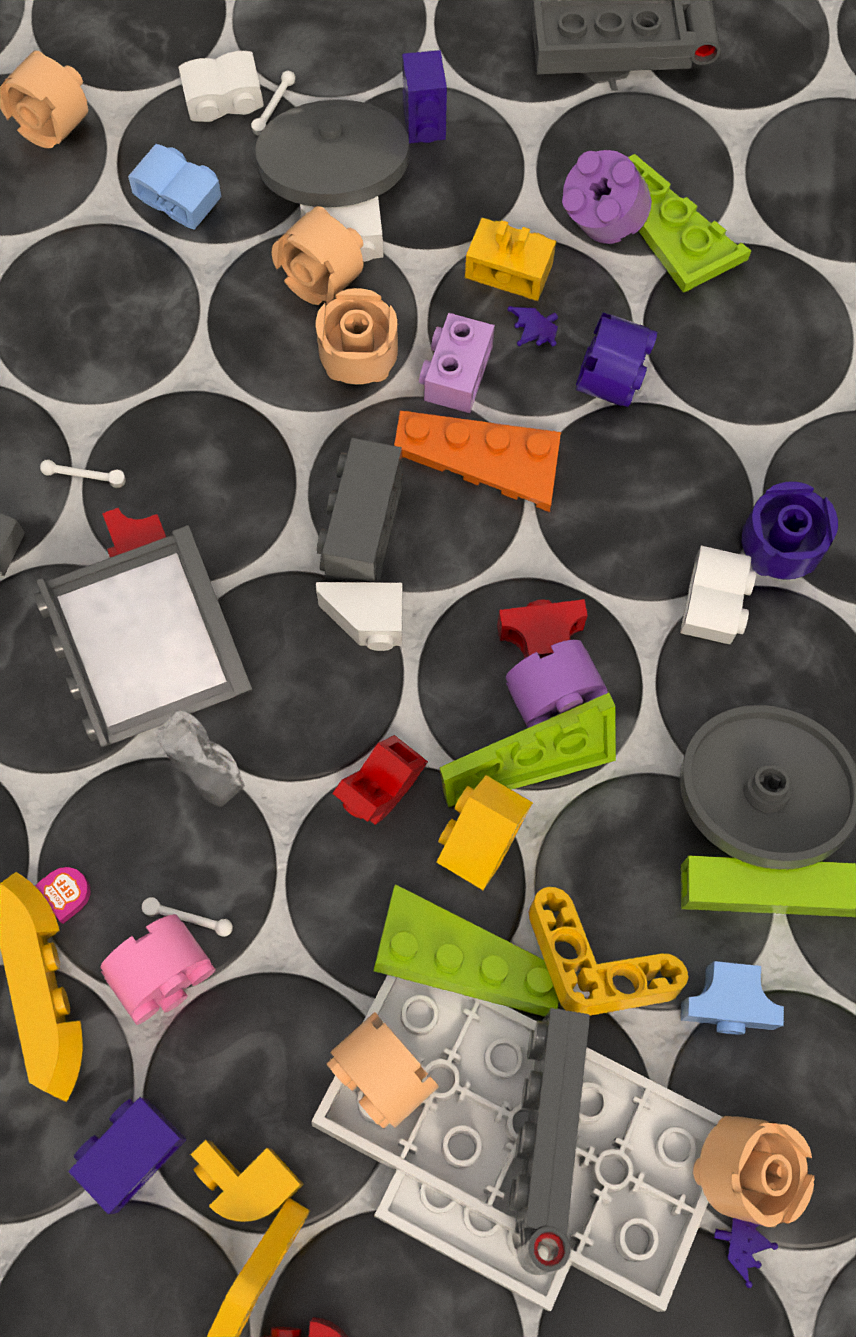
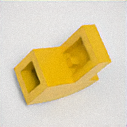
[191,1140,304,1222]

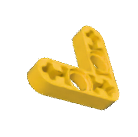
[528,887,689,1016]
[207,1198,310,1337]

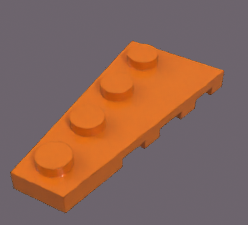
[394,410,561,512]

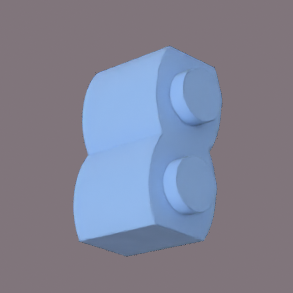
[128,144,221,229]

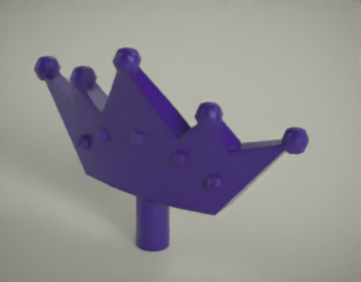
[507,306,558,347]
[714,1218,778,1288]

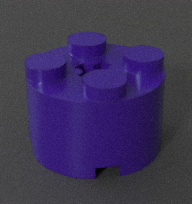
[575,312,658,407]
[742,482,838,580]

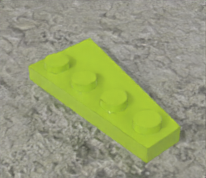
[628,154,751,293]
[439,693,616,807]
[373,884,559,1017]

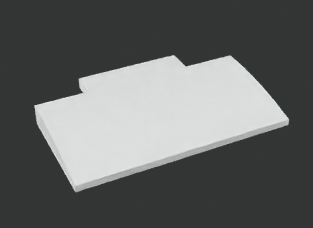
[311,975,723,1312]

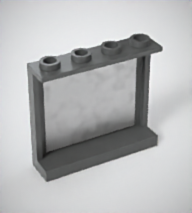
[34,525,252,747]

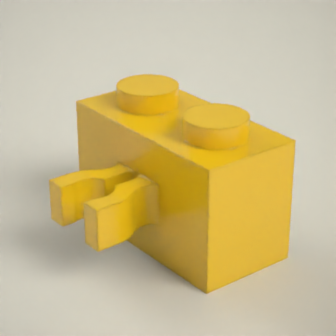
[465,218,556,301]
[437,775,533,890]

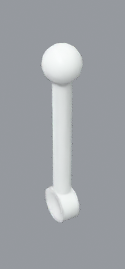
[251,71,296,136]
[40,460,126,488]
[142,897,233,937]

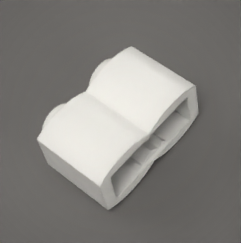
[179,51,264,122]
[680,546,756,644]

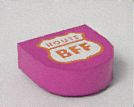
[34,867,91,924]

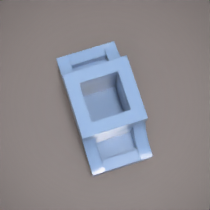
[681,961,784,1035]

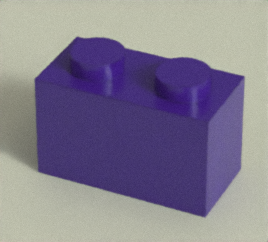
[402,50,447,143]
[68,1097,187,1214]

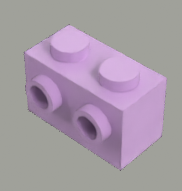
[419,313,495,413]

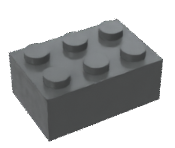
[317,438,403,583]

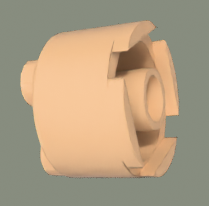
[0,50,88,148]
[272,206,363,305]
[316,288,398,385]
[326,1012,439,1129]
[693,1116,814,1227]

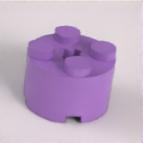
[562,150,652,244]
[506,640,608,728]

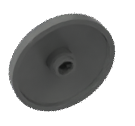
[255,100,409,207]
[680,705,856,869]

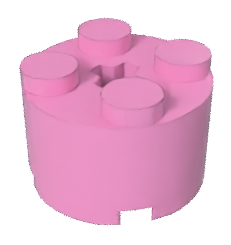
[100,914,216,1025]

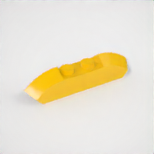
[0,872,83,1102]

